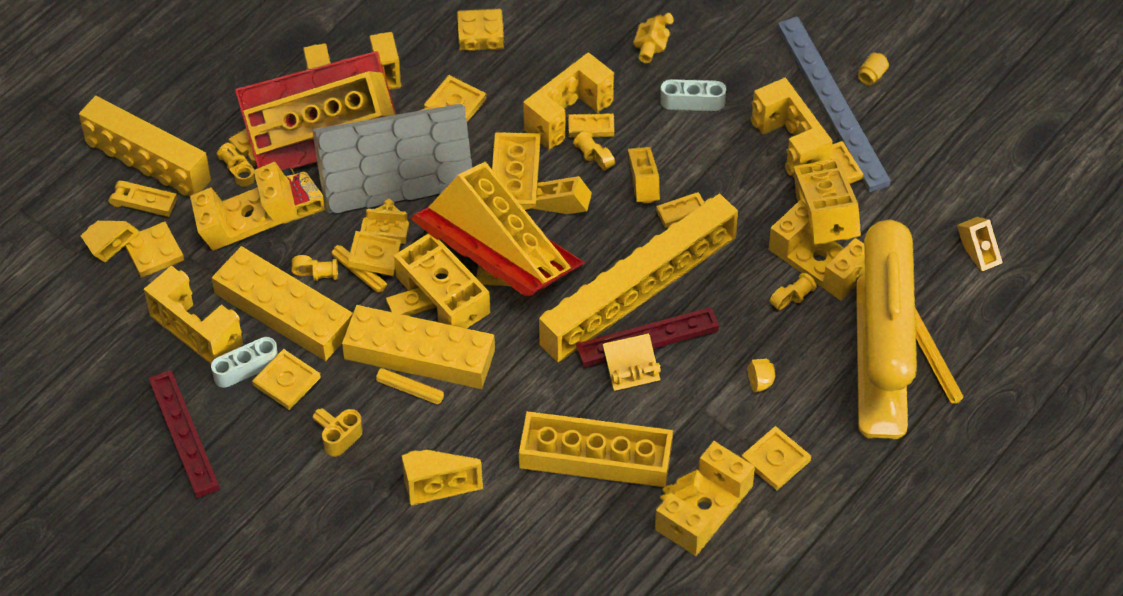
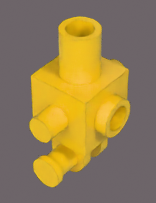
[633,13,673,63]

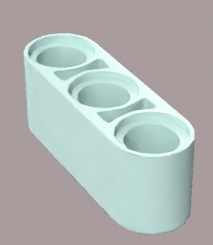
[660,80,726,111]
[211,337,278,388]

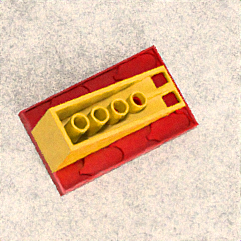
[235,51,397,171]
[410,162,585,296]

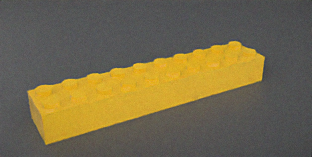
[539,193,738,363]

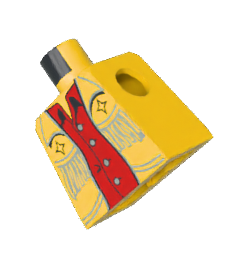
[282,168,325,224]

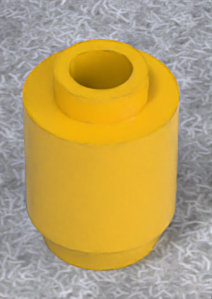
[858,53,889,85]

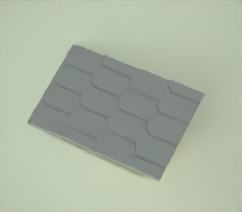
[312,104,472,213]

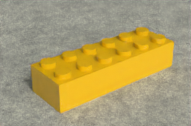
[79,96,211,196]
[212,246,353,361]
[342,305,495,389]
[519,411,673,487]

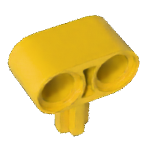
[313,408,363,456]

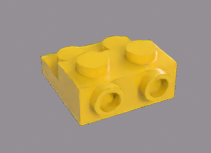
[458,9,504,51]

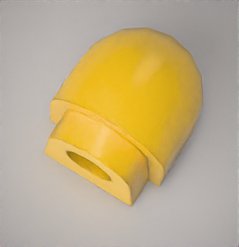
[747,359,775,392]

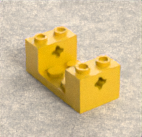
[304,32,401,89]
[523,52,614,150]
[751,77,832,177]
[793,158,861,244]
[190,162,298,251]
[768,200,865,301]
[394,233,490,329]
[144,266,243,364]
[655,441,755,556]

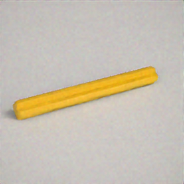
[915,308,963,404]

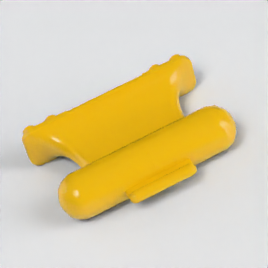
[856,219,917,439]

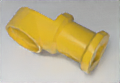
[573,131,615,170]
[217,143,255,187]
[292,255,338,281]
[769,273,817,310]

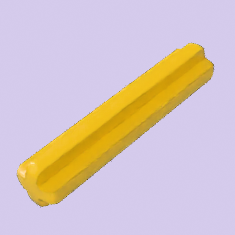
[331,245,387,293]
[376,368,444,404]

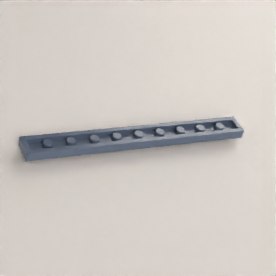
[777,17,891,192]

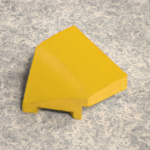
[360,198,409,244]

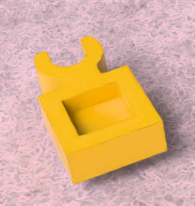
[229,129,257,166]
[660,469,703,501]

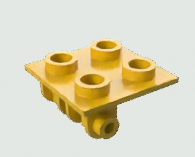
[603,334,661,391]

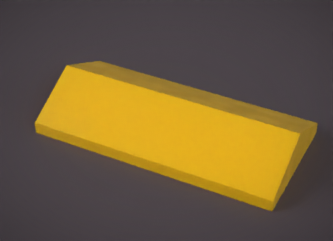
[492,133,541,210]

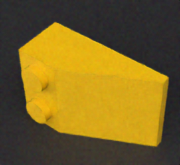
[402,450,483,505]

